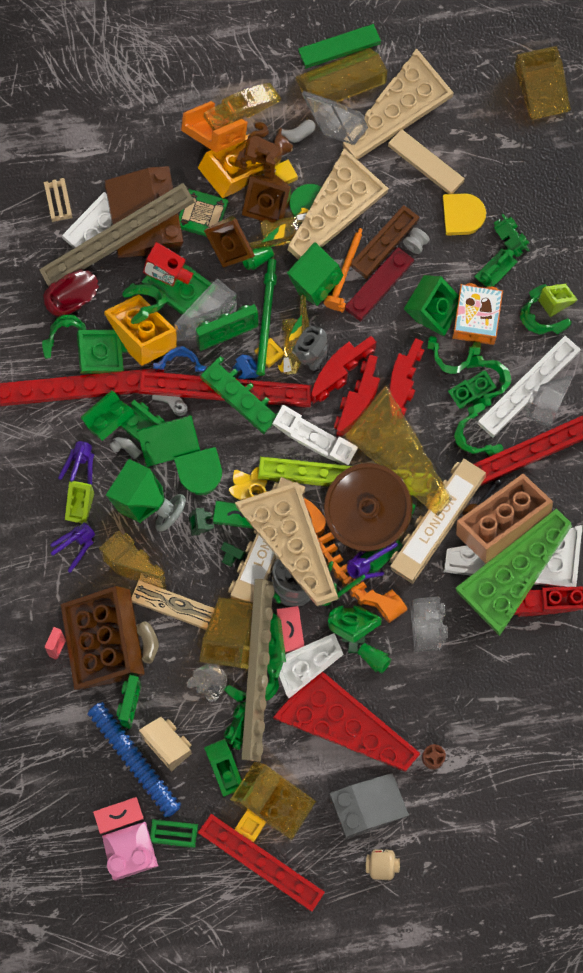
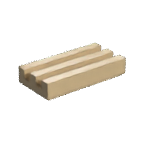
[44,178,73,222]

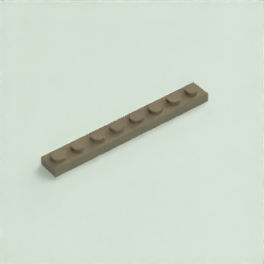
[39,183,195,287]
[242,579,274,762]

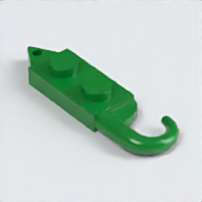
[267,592,286,678]

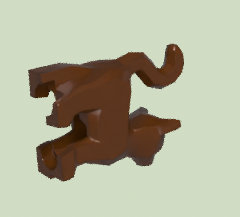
[236,122,293,179]

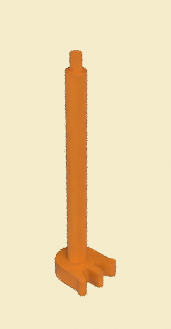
[324,228,363,313]

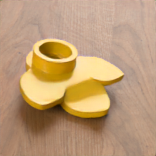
[229,467,267,500]

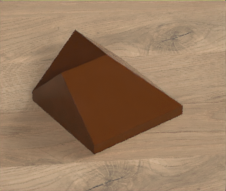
[242,174,291,226]
[204,215,255,267]

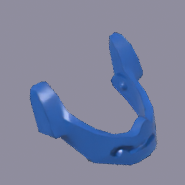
[153,346,207,372]

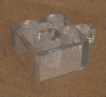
[410,596,448,652]

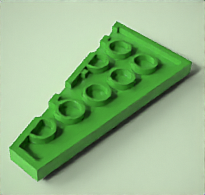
[456,509,572,636]

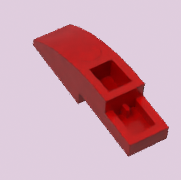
[311,336,376,404]
[389,338,425,425]
[334,355,380,437]
[514,586,583,617]

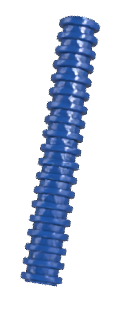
[87,702,181,817]

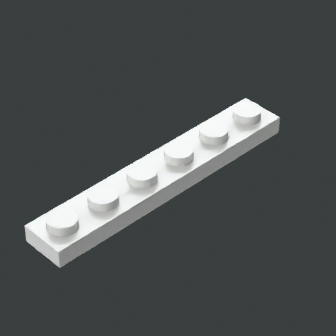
[477,336,581,438]

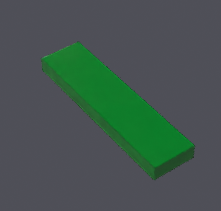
[298,24,381,69]

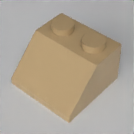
[139,717,192,772]

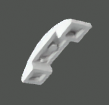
[272,405,358,466]

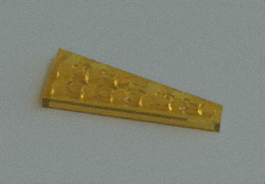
[345,386,452,516]

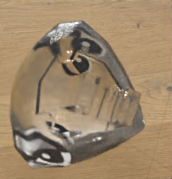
[187,664,227,702]

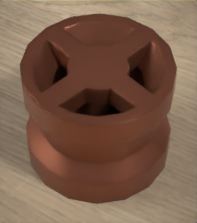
[422,744,446,770]

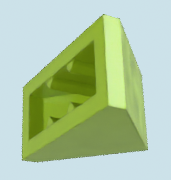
[538,284,577,317]
[65,481,94,524]

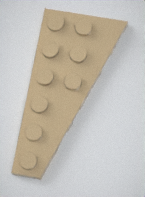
[343,49,453,160]
[287,148,389,260]
[235,482,338,606]

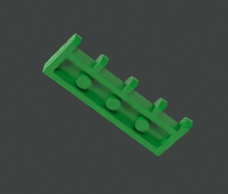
[200,356,279,435]

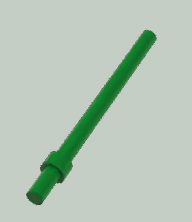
[256,259,277,376]

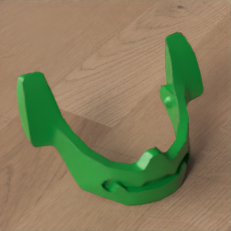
[122,283,168,324]
[520,284,572,335]
[42,315,86,359]
[427,336,481,374]
[467,356,511,407]
[455,403,504,457]
[225,668,279,702]

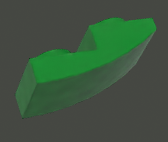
[448,370,497,409]

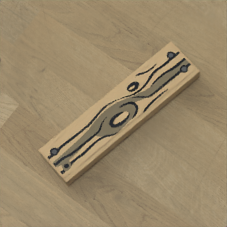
[131,580,221,632]

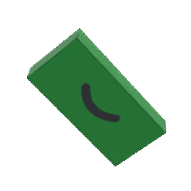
[213,501,254,529]

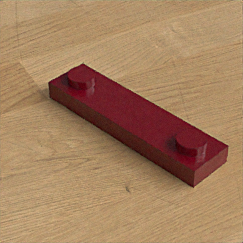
[345,247,414,322]

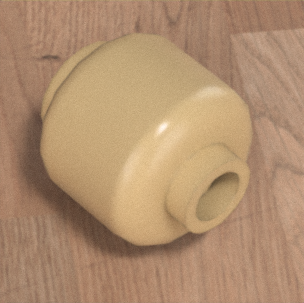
[366,849,400,880]

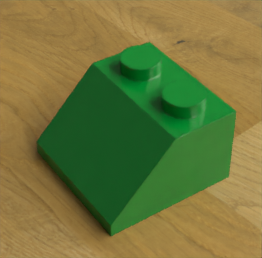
[287,242,344,306]
[404,275,459,336]

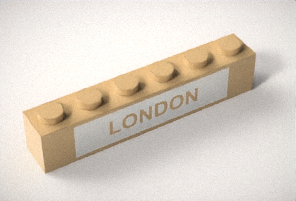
[389,459,486,584]
[228,477,305,609]

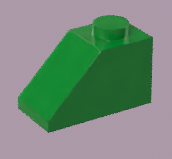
[204,739,244,797]

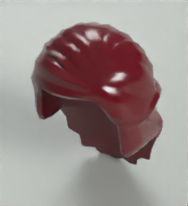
[43,269,99,317]

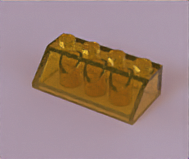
[296,48,387,112]

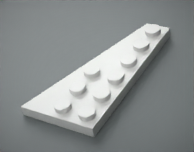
[444,525,582,587]

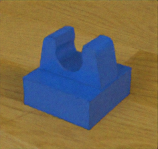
[232,355,259,380]

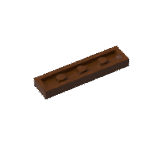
[350,205,420,279]

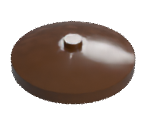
[324,463,413,552]

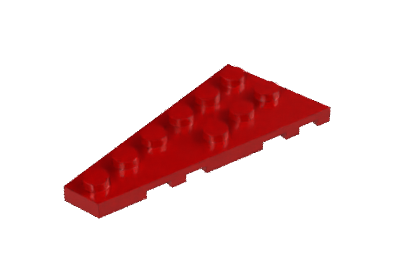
[273,672,421,772]

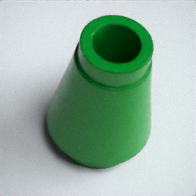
[242,245,274,270]
[357,643,392,674]

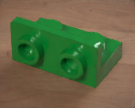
[81,391,134,441]
[120,400,165,444]

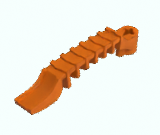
[304,498,407,623]

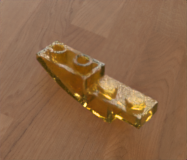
[203,83,281,131]

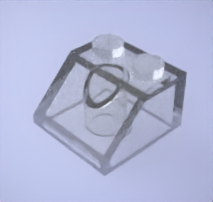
[526,375,573,428]

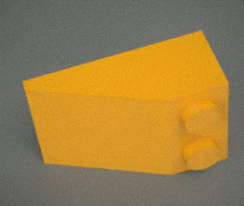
[198,134,265,198]
[104,295,176,366]

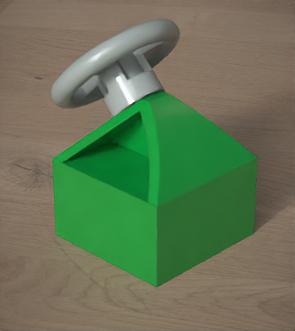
[106,459,186,532]

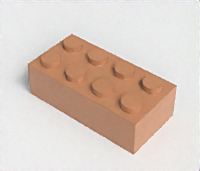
[456,474,553,564]

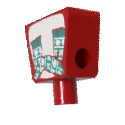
[143,242,194,286]

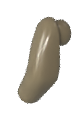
[136,621,159,663]

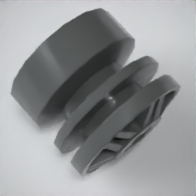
[272,558,311,607]

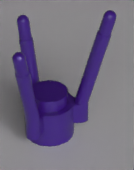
[58,441,94,485]
[50,522,95,573]
[347,542,398,582]

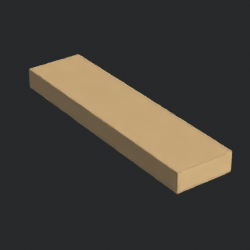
[388,129,465,194]

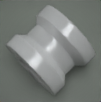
[403,228,430,254]

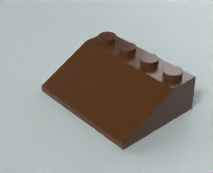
[104,166,183,258]
[61,586,145,690]

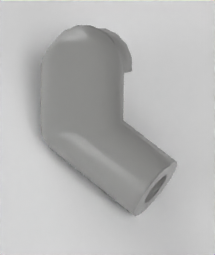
[110,437,142,459]

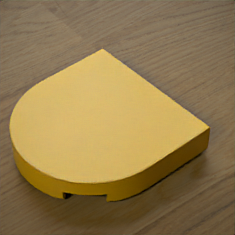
[443,194,486,236]

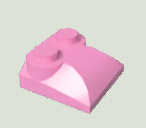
[102,822,158,880]

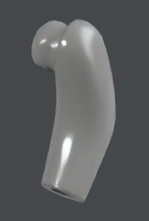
[282,120,315,143]
[152,395,187,416]

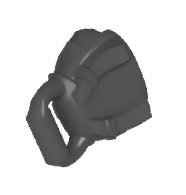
[291,326,328,371]

